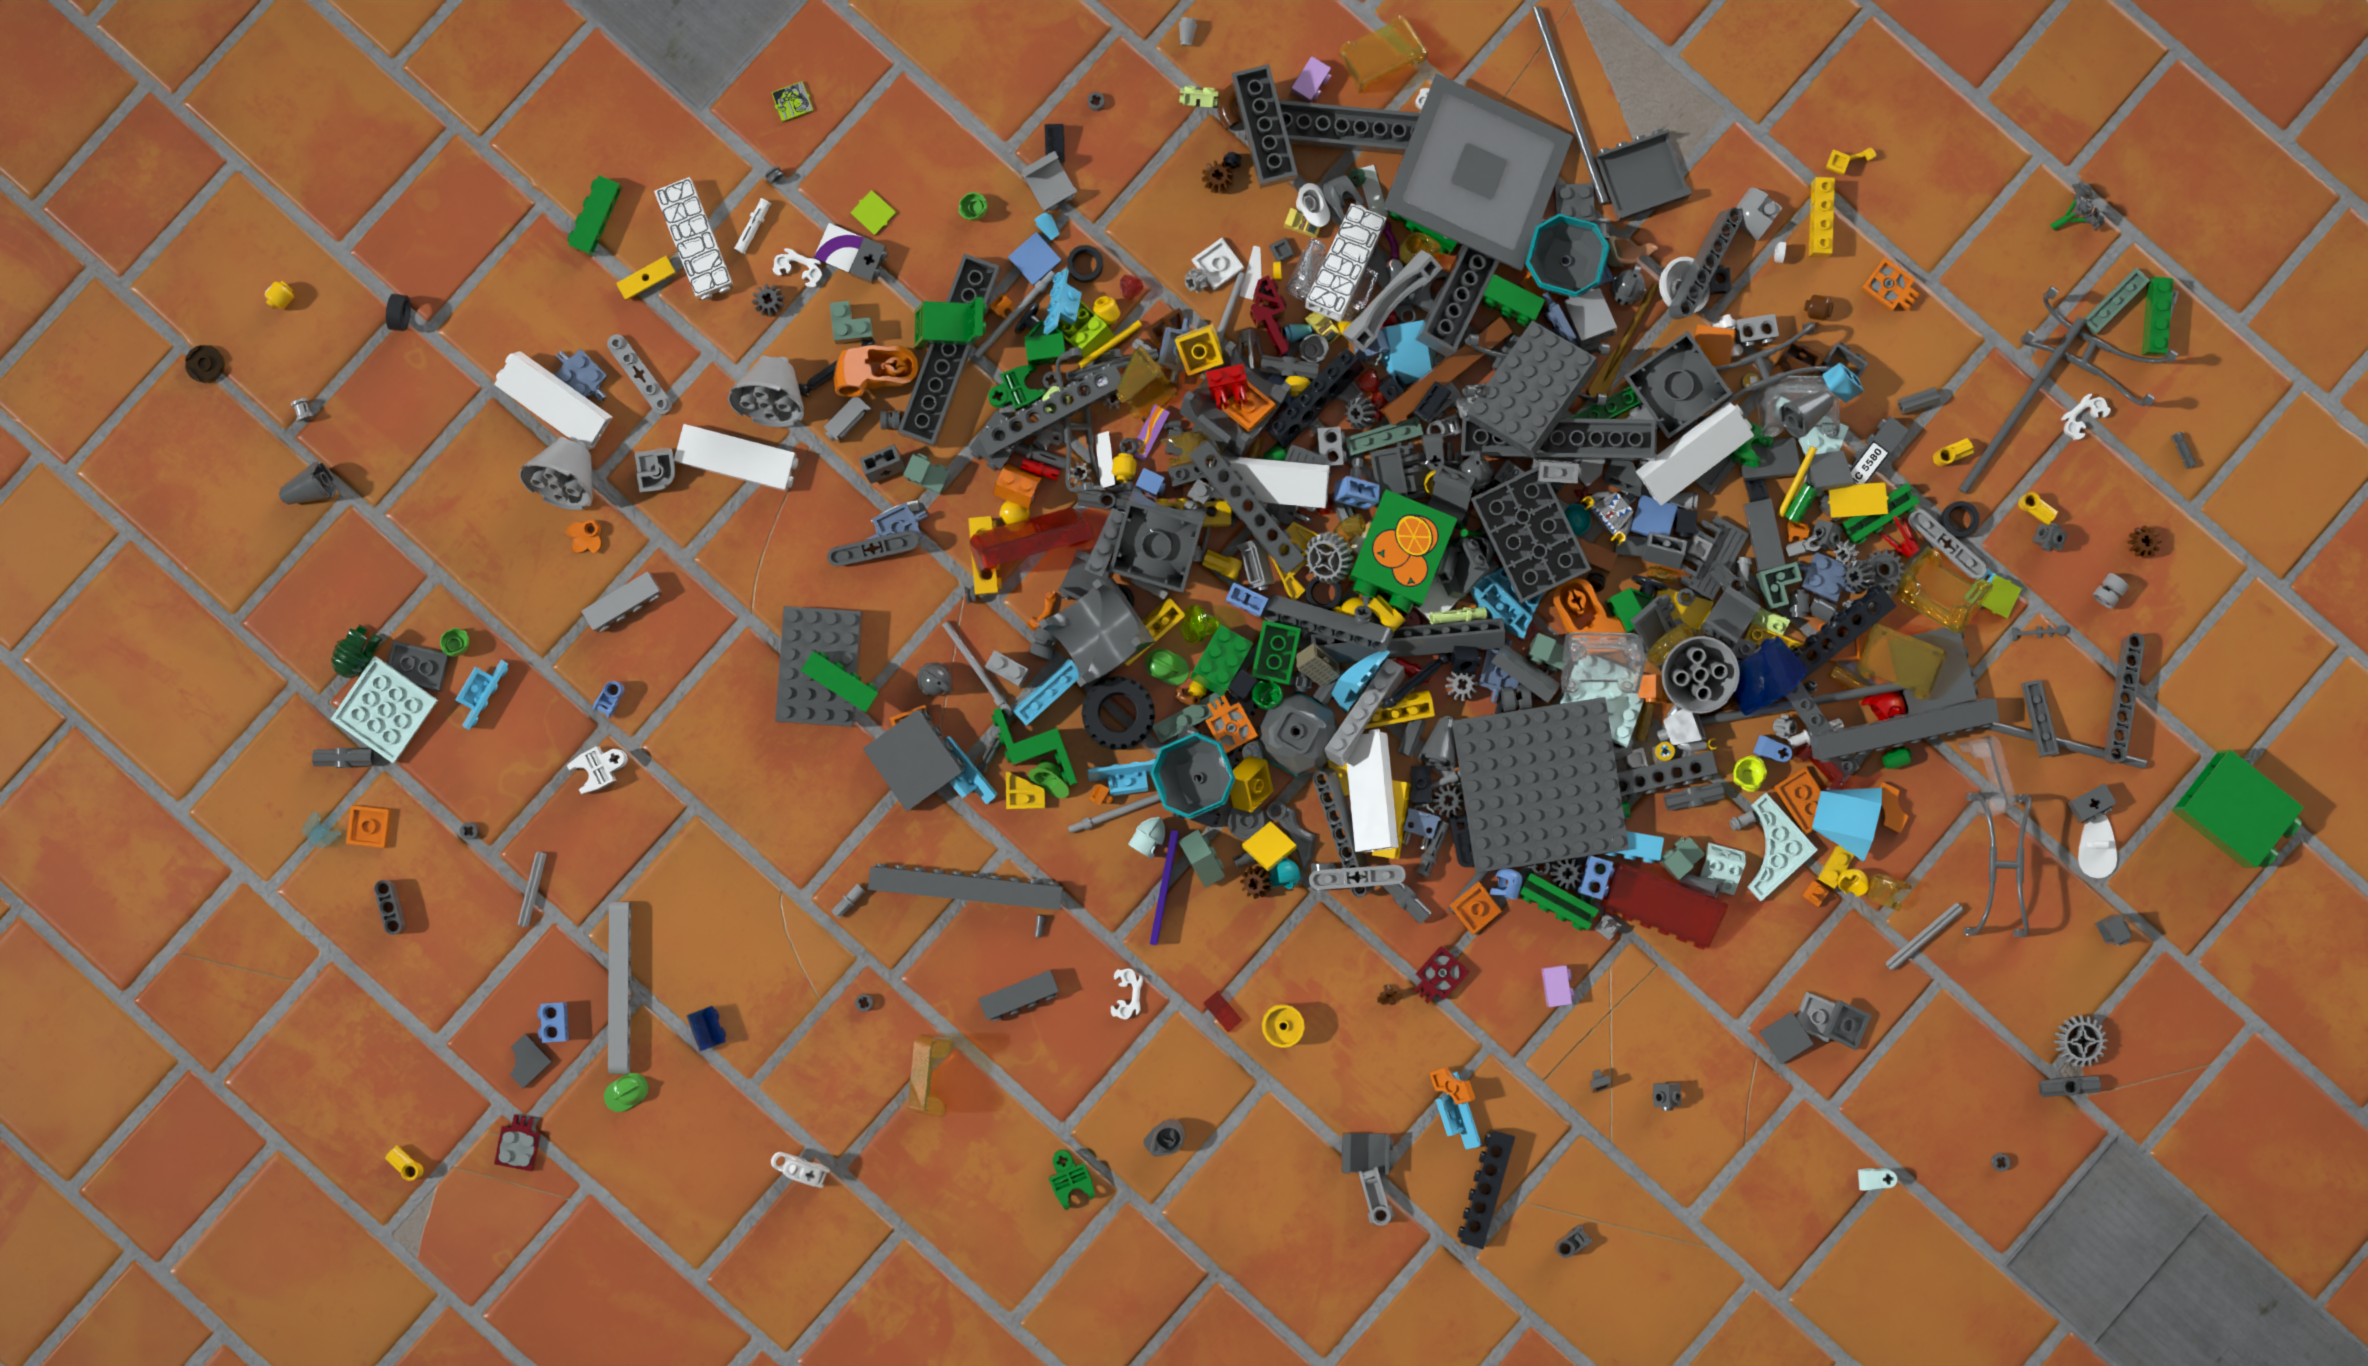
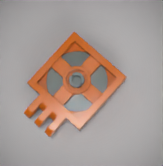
[1861,257,1920,311]
[1205,695,1258,753]

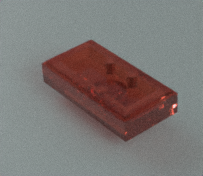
[1203,990,1242,1032]

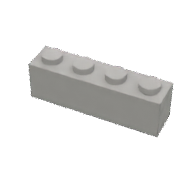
[582,571,662,633]

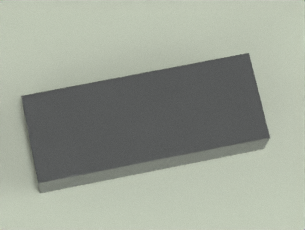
[1743,498,1786,572]
[1492,644,1560,703]

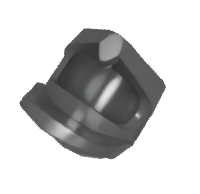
[1323,175,1365,221]
[1143,1119,1185,1156]

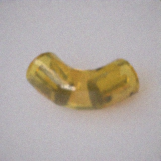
[1331,513,1366,556]
[1647,623,1694,666]

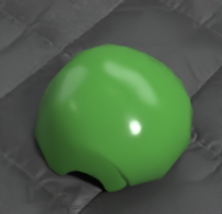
[958,192,987,221]
[440,627,470,657]

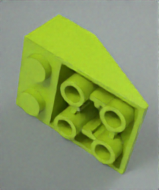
[1057,300,1115,359]

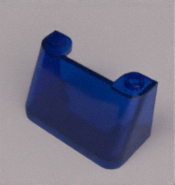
[1733,636,1808,716]

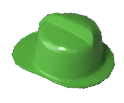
[1145,648,1189,685]
[1028,759,1069,798]
[604,1073,648,1112]

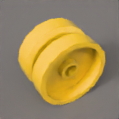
[1261,1004,1305,1048]

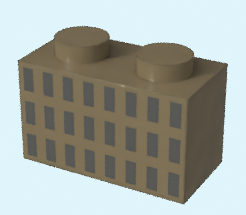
[1296,643,1340,687]

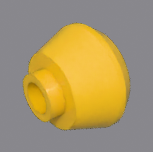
[1285,376,1311,397]

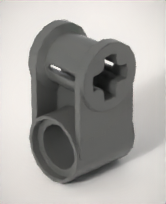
[1422,433,1444,470]
[1554,1224,1593,1258]

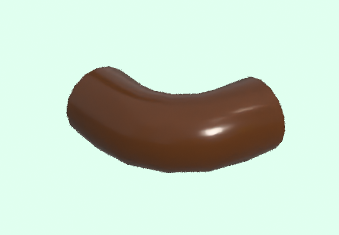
[1217,83,1242,130]

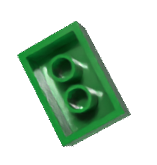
[1480,275,1545,327]
[1251,620,1301,686]
[1190,625,1253,696]

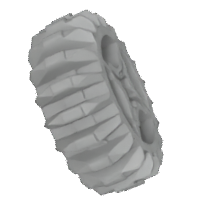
[1304,532,1354,584]
[2054,1015,2108,1067]

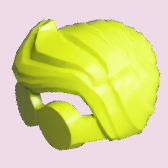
[1733,755,1767,792]

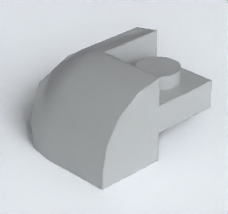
[1736,187,1782,241]
[635,448,675,492]

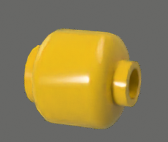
[265,281,294,309]
[1093,296,1121,326]
[1111,453,1137,483]

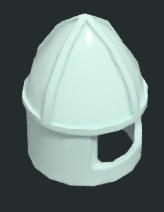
[1128,817,1165,859]

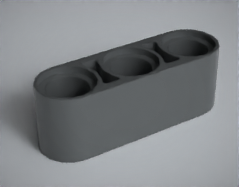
[374,880,406,935]

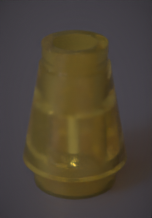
[1647,565,1677,583]

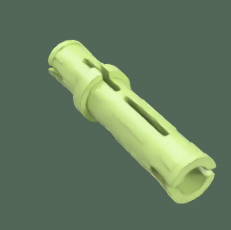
[1429,607,1487,625]

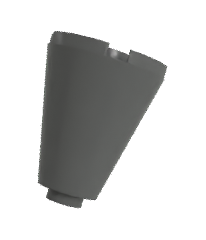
[1779,391,1834,438]
[279,461,336,505]
[1417,716,1456,771]

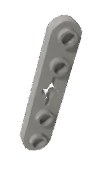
[607,334,672,415]
[1908,509,1986,579]
[1309,865,1406,890]

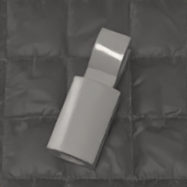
[1786,535,1822,557]

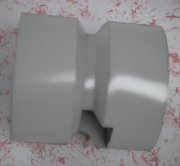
[2092,573,2129,609]

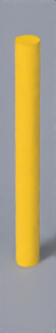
[1078,320,1142,369]
[1777,446,1817,517]

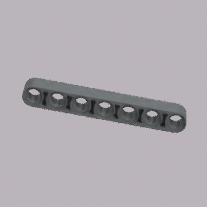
[1669,207,1743,320]
[1263,595,1394,652]
[2104,633,2145,764]
[1313,768,1375,898]

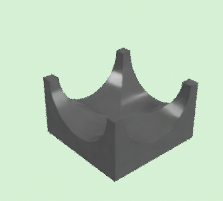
[1624,331,1734,440]
[1180,341,1292,457]
[1109,487,1208,593]
[1038,578,1155,687]

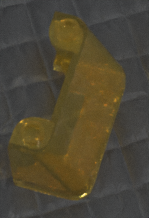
[1338,15,1428,93]
[1116,345,1179,422]
[1897,546,1993,633]
[1856,623,1947,700]
[908,1034,954,1118]

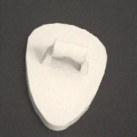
[2078,812,2117,878]

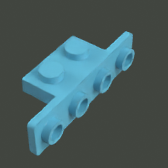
[1043,268,1082,335]
[455,659,508,730]
[944,736,998,804]
[1087,759,1156,796]
[1435,1072,1482,1149]

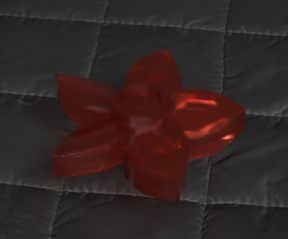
[1573,487,1593,507]

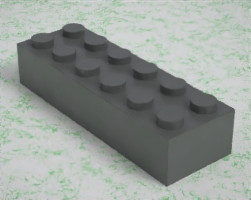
[1231,64,1298,189]
[1415,245,1500,358]

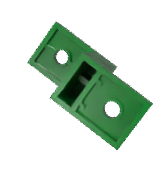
[914,297,986,349]
[991,708,1078,786]

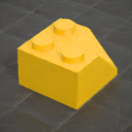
[1175,324,1224,376]
[1230,755,1274,812]

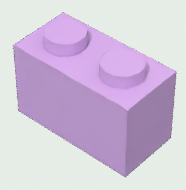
[1291,56,1332,103]
[1541,965,1574,1007]

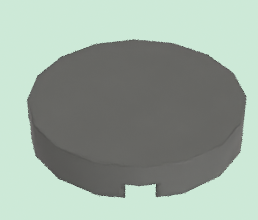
[1227,806,1265,840]

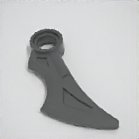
[1266,801,1315,871]

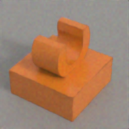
[988,294,1014,318]
[1787,520,1809,542]
[1089,783,1114,805]
[1802,880,1829,907]

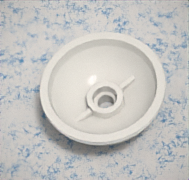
[1659,257,1710,313]

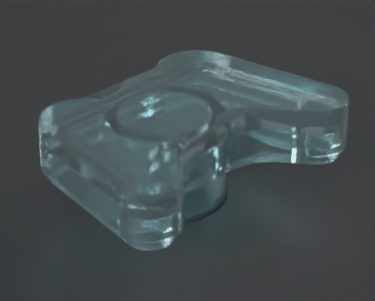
[302,811,341,848]

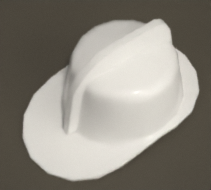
[1296,183,1330,227]

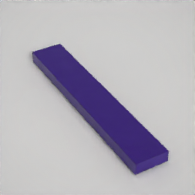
[1150,830,1179,945]

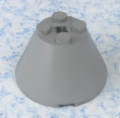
[728,355,804,427]
[519,437,593,510]
[1662,636,1739,713]

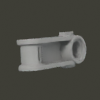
[1358,1166,1395,1226]

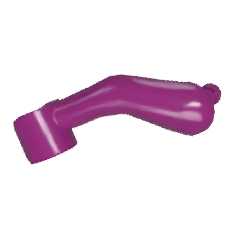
[1383,221,1400,262]

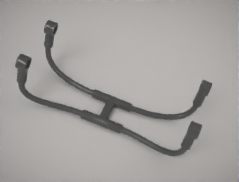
[2020,286,2178,407]
[1697,322,1831,424]
[1462,334,1610,405]
[1056,347,1134,493]
[1964,793,2032,937]

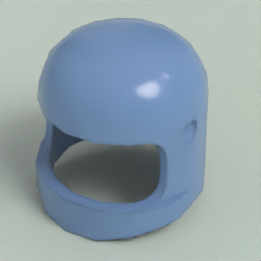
[1489,868,1523,900]

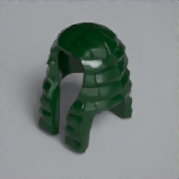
[331,624,382,678]

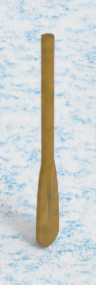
[1588,282,1659,397]

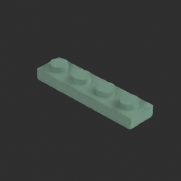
[2083,267,2150,335]
[1345,416,1424,457]
[1152,693,1224,743]

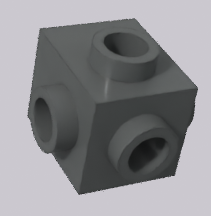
[1811,519,1843,551]
[2032,523,2068,552]
[1653,1082,1682,1111]

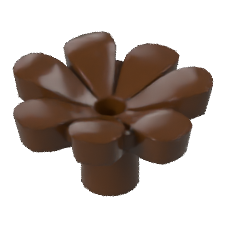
[1377,984,1402,1005]

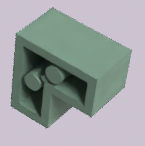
[830,301,874,344]
[903,453,950,495]
[1756,562,1802,610]
[1526,633,1572,673]
[1178,830,1225,888]
[1658,837,1705,880]

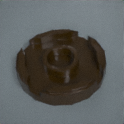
[185,345,225,383]

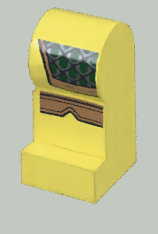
[1284,208,1321,238]
[1305,311,1341,345]

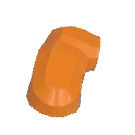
[834,345,919,397]
[1553,578,1628,656]

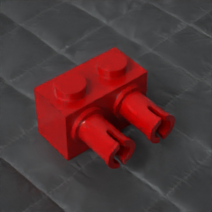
[1206,364,1249,410]

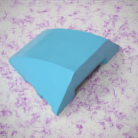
[1380,320,1436,384]
[1470,567,1543,638]
[1332,650,1390,714]
[1812,788,1882,862]

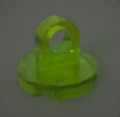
[1181,605,1219,643]

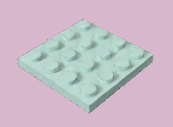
[1560,650,1644,747]
[331,656,439,764]

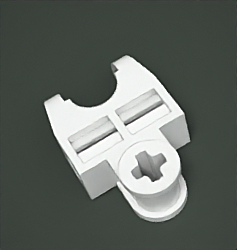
[567,746,628,794]
[771,1152,830,1188]

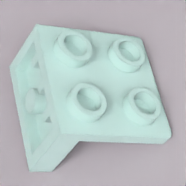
[1699,842,1746,895]

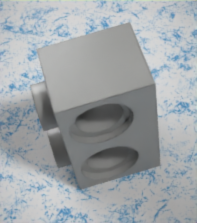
[1735,314,1779,347]
[1317,427,1347,468]

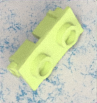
[1179,86,1218,108]
[1751,607,1790,635]

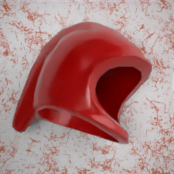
[1861,691,1906,721]

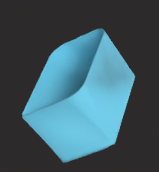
[1822,363,1864,403]

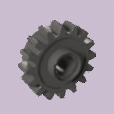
[1864,549,1905,591]

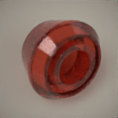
[1120,274,1143,300]
[1358,368,1380,394]
[1400,609,1423,627]

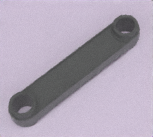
[1367,245,1416,324]

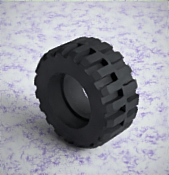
[1082,676,1155,750]

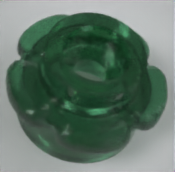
[1347,168,1366,187]

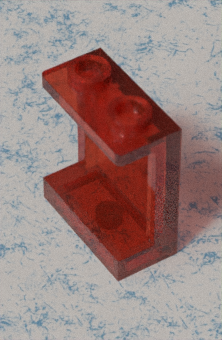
[1791,743,1845,791]

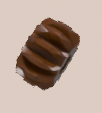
[1202,161,1234,193]
[2127,526,2162,559]
[1240,866,1273,899]

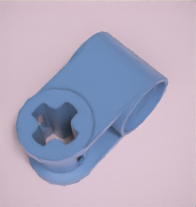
[592,681,625,719]
[1753,735,1792,762]

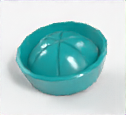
[1564,503,1591,536]

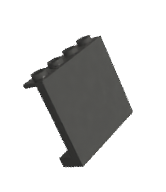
[1595,129,1692,222]
[1887,624,1978,715]
[863,708,966,812]

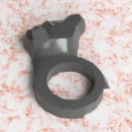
[1386,258,1449,312]

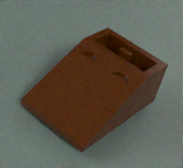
[1760,338,1824,401]

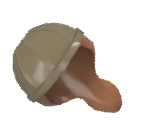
[1606,235,1658,268]

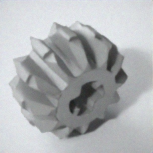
[1445,672,1478,701]

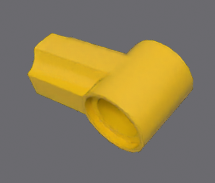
[1933,438,1974,467]
[2018,492,2058,525]
[1202,550,1243,580]
[1367,594,1406,633]
[385,1145,424,1181]

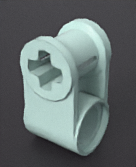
[1858,1168,1897,1190]

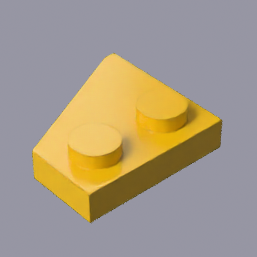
[1006,772,1045,809]

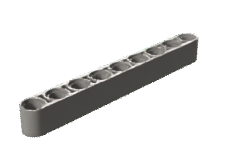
[608,902,631,1074]

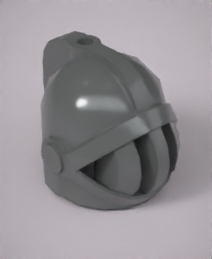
[1611,264,1646,306]
[1458,450,1493,493]
[917,662,954,696]

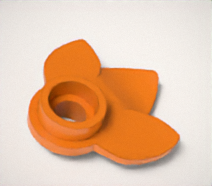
[565,520,601,554]

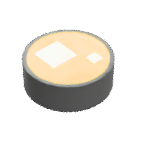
[1741,372,1761,392]

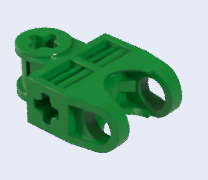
[988,364,1047,412]
[1727,418,1774,468]
[1048,1149,1095,1210]

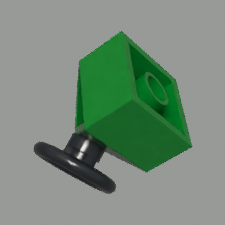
[1014,303,1067,366]
[1605,575,1668,633]

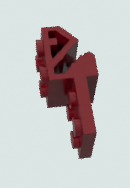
[1250,275,1290,358]

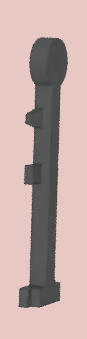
[2012,625,2067,641]

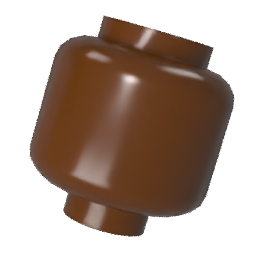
[1804,294,1834,321]

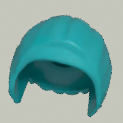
[1269,859,1300,889]

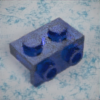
[686,1006,726,1051]

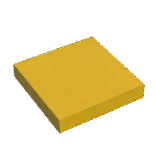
[1242,821,1297,871]

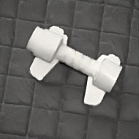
[1712,314,1743,358]

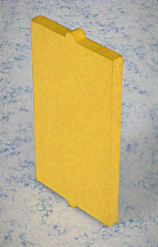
[1828,482,1889,518]
[1653,588,1713,630]

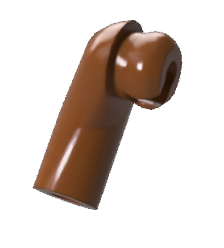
[1175,688,1200,705]

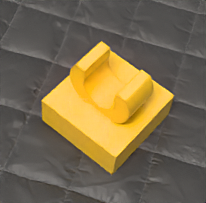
[1825,149,1851,175]

